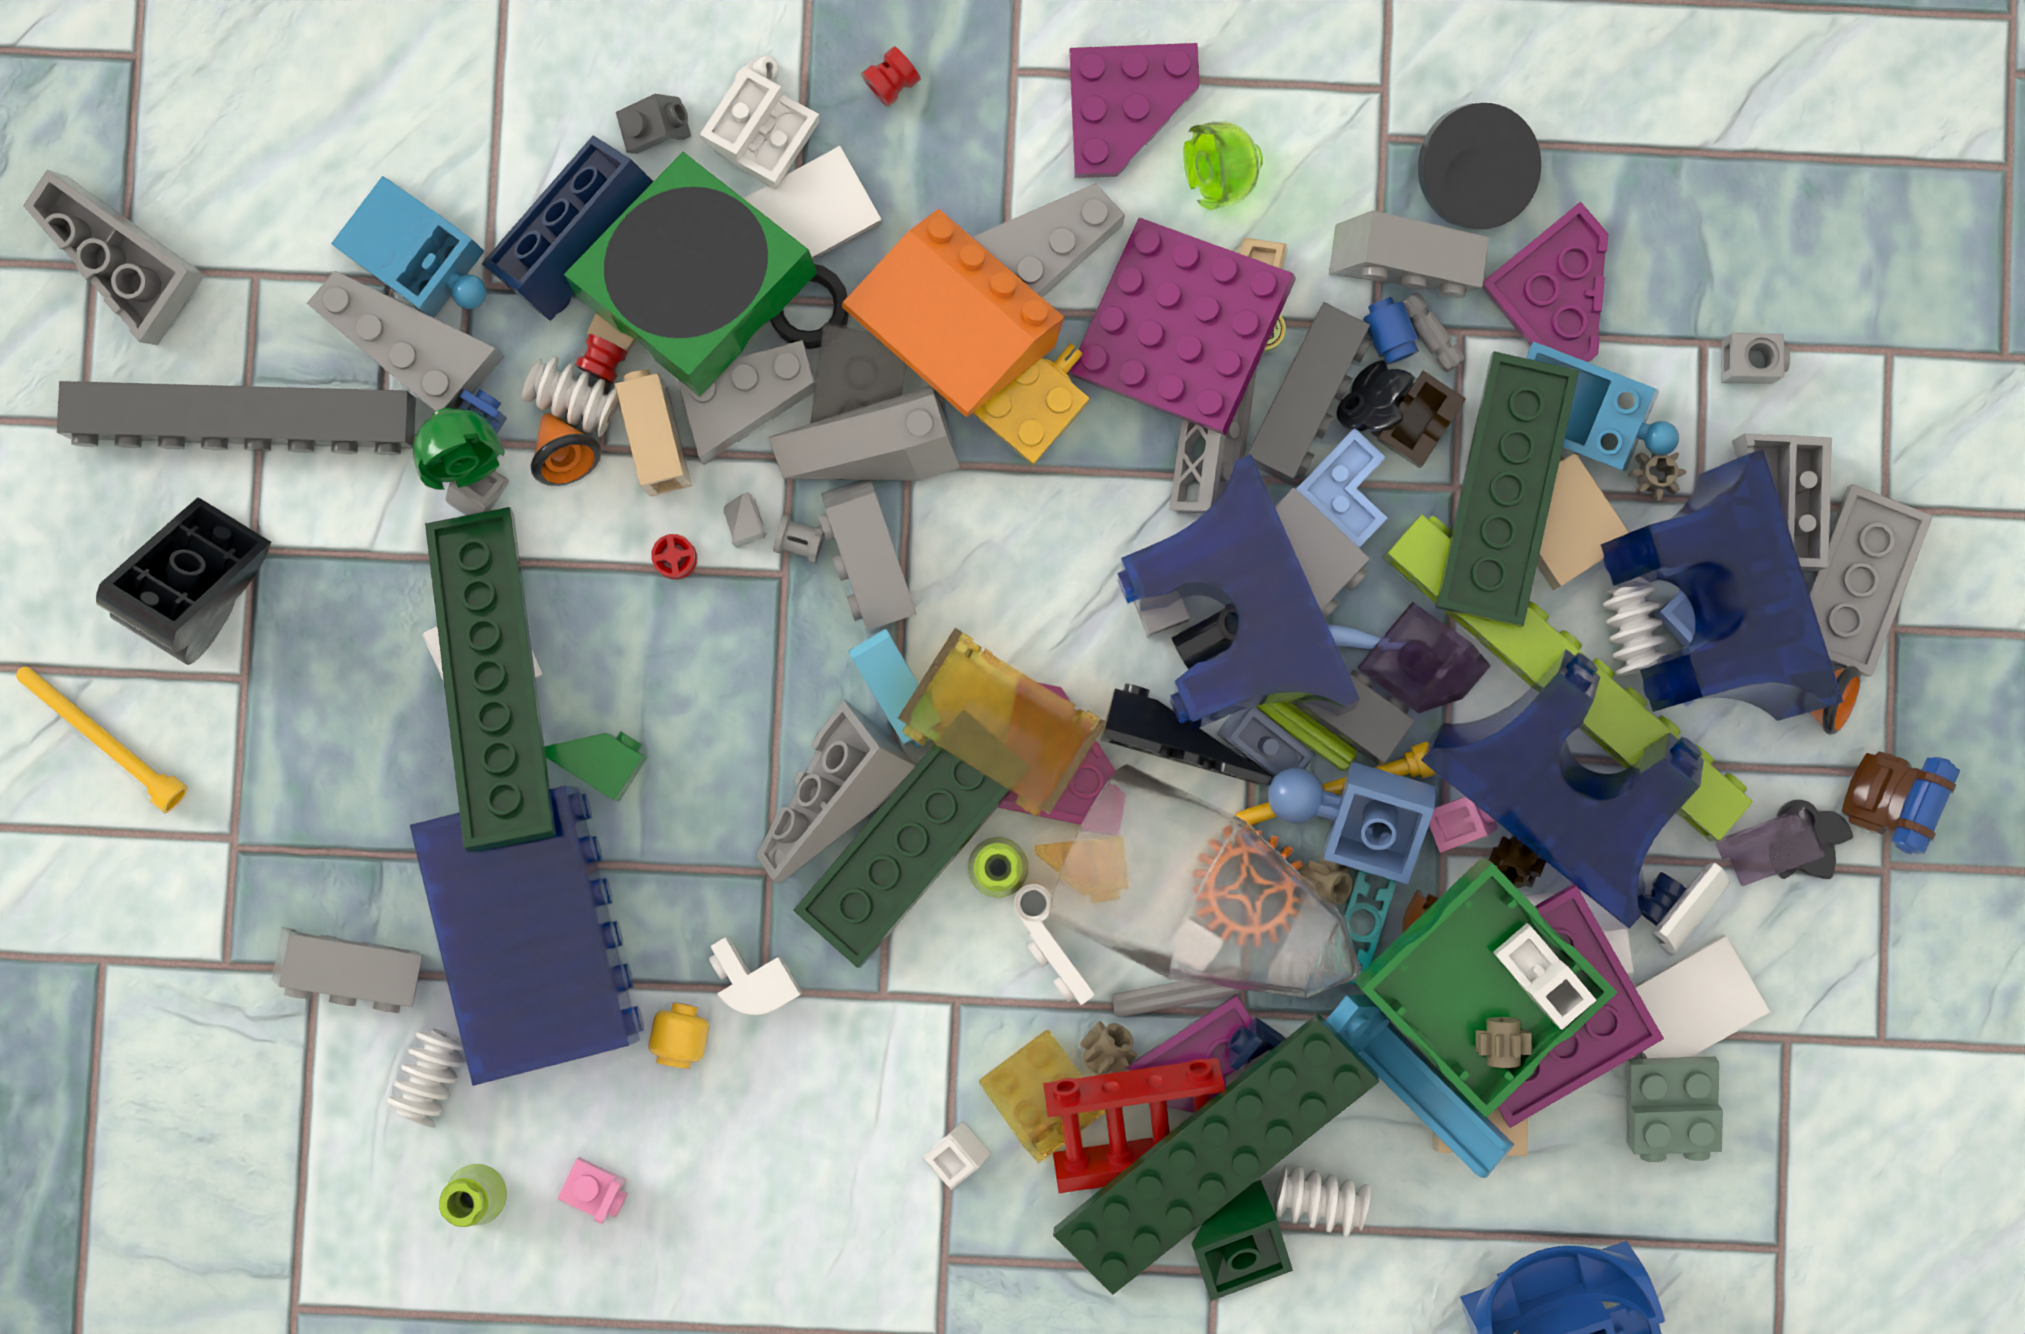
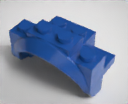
[1460,1241,1665,1334]

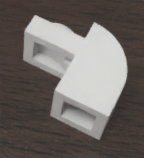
[1493,923,1596,1030]
[709,936,803,1015]

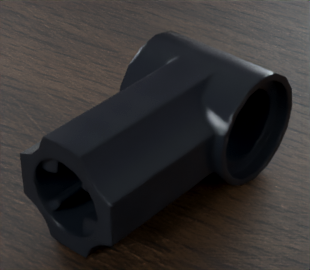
[1171,603,1257,671]

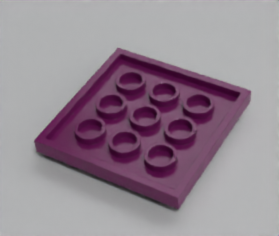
[1069,217,1296,436]
[1497,884,1664,1128]

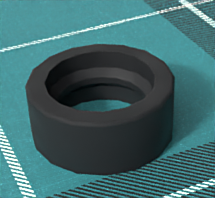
[770,264,849,349]

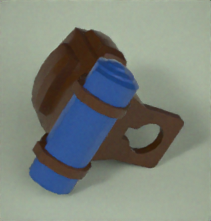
[1841,751,1960,855]

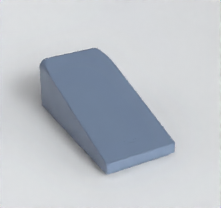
[1217,701,1315,778]

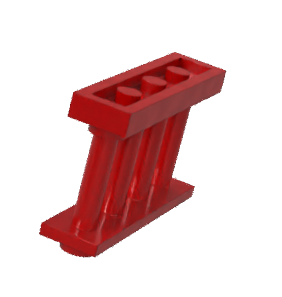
[1043,1058,1225,1194]

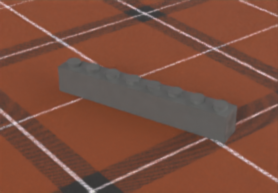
[57,381,416,455]

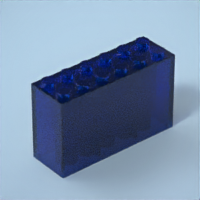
[410,785,644,1086]

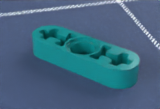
[1328,870,1396,984]

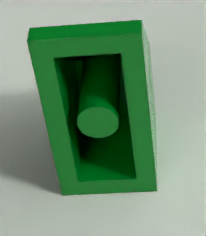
[545,731,648,801]

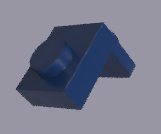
[1228,1017,1286,1071]

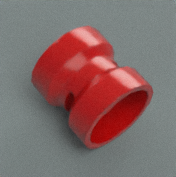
[861,46,921,107]

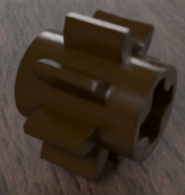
[1488,835,1546,889]

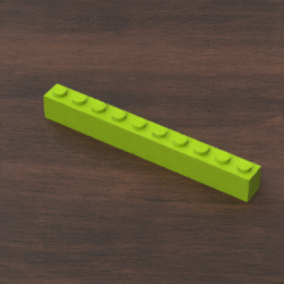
[1382,514,1753,842]

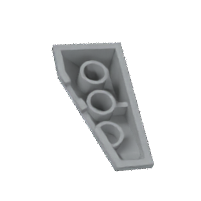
[769,386,961,481]
[756,700,915,884]

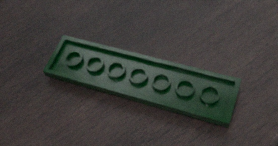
[425,507,556,853]
[1053,1012,1379,1295]

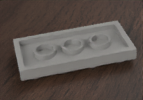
[1787,484,1933,677]

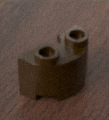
[1371,370,1466,468]

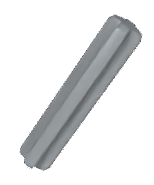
[1112,972,1241,1017]

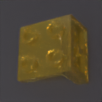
[979,1030,1105,1163]

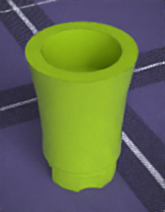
[968,837,1028,898]
[439,1164,507,1227]

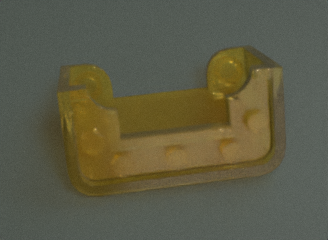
[898,628,1107,817]

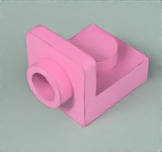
[1429,789,1498,853]
[558,1157,628,1224]

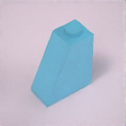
[848,629,942,748]

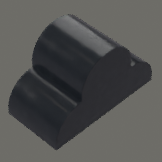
[96,497,271,665]

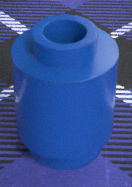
[1363,297,1419,365]

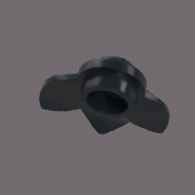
[1336,360,1415,431]
[1769,800,1853,879]

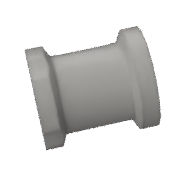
[773,515,825,564]

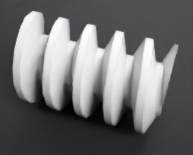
[521,356,619,437]
[1602,584,1670,677]
[386,1029,471,1128]
[1274,1164,1371,1237]

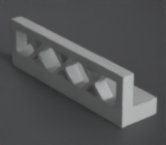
[1169,367,1257,519]

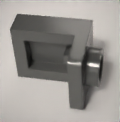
[616,94,691,154]

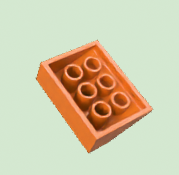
[842,209,1064,418]

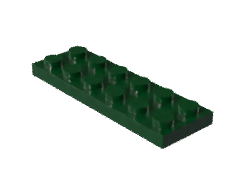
[1435,351,1579,627]
[793,711,1030,968]

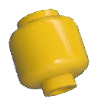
[648,1002,710,1069]

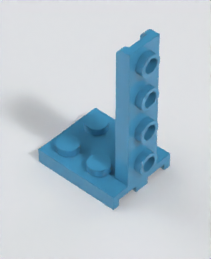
[1326,994,1515,1178]

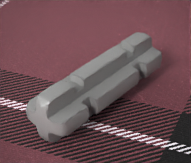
[1403,293,1464,372]

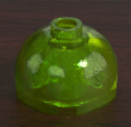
[1183,121,1263,210]

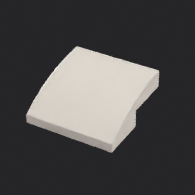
[699,66,820,189]
[1652,863,1730,955]

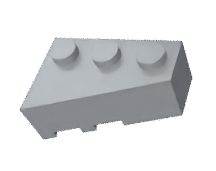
[1329,210,1489,298]
[678,340,817,465]
[819,480,916,631]
[272,927,422,1013]

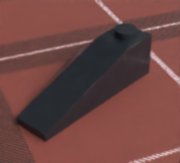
[1100,683,1272,787]

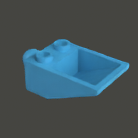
[331,176,487,318]
[1526,341,1679,471]

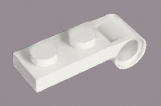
[1013,883,1095,1005]

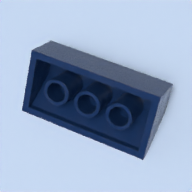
[481,135,654,321]

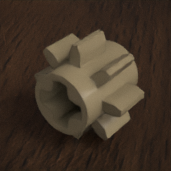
[1628,452,1686,501]
[1298,854,1352,912]
[1476,1017,1532,1068]
[1080,1021,1137,1075]

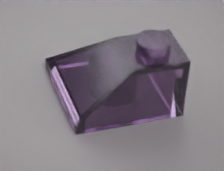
[1357,602,1491,714]

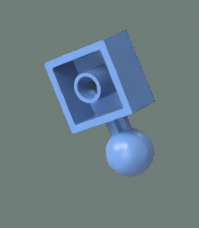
[1268,761,1436,884]

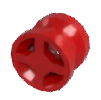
[575,334,628,384]
[651,534,698,580]

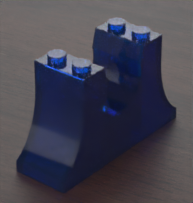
[1600,449,1844,721]
[1117,454,1360,731]
[1421,649,1704,929]

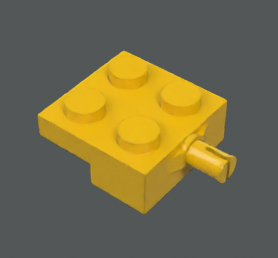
[972,343,1090,466]

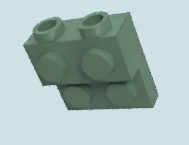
[1627,1056,1723,1162]

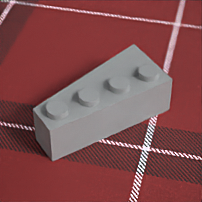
[23,170,205,345]
[306,271,504,412]

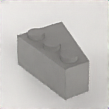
[972,183,1125,298]
[1732,433,1832,573]

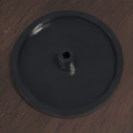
[1418,103,1541,229]

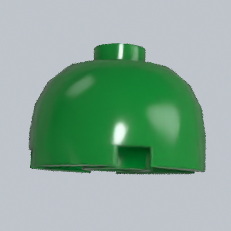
[413,407,505,490]

